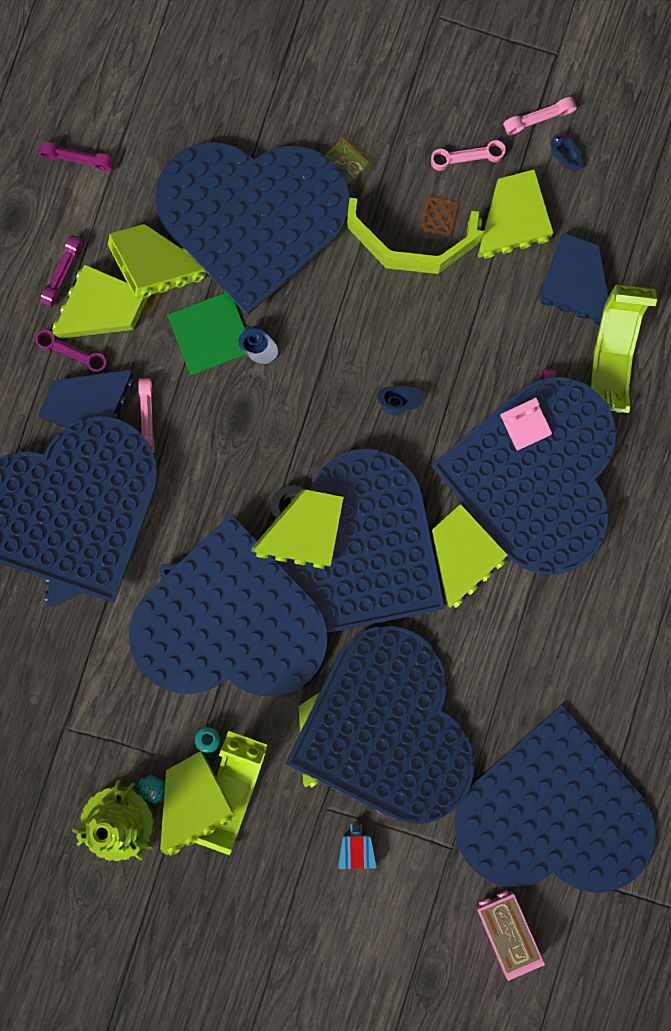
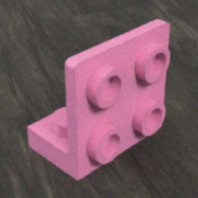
[500,398,552,450]

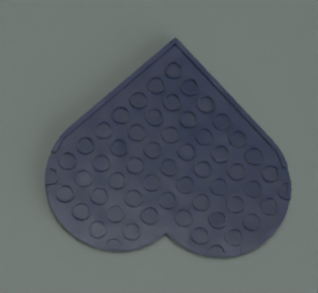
[156,142,349,315]
[431,377,616,574]
[0,416,157,603]
[271,449,445,633]
[129,514,328,696]
[285,626,474,824]
[455,705,655,893]

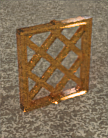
[420,196,458,236]

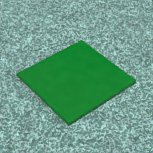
[167,293,247,376]

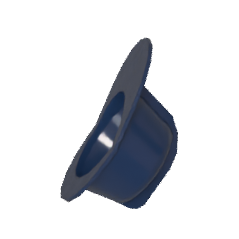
[238,325,278,364]
[377,386,424,416]

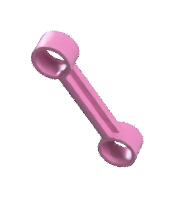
[503,97,577,135]
[431,140,506,171]
[139,378,155,453]

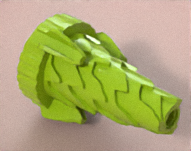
[72,780,155,861]

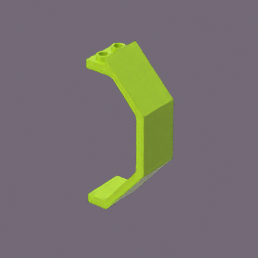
[347,198,485,274]
[590,285,657,413]
[195,731,267,855]

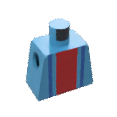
[339,823,376,869]

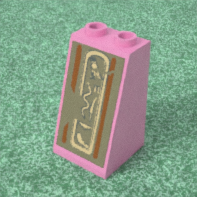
[476,890,545,981]

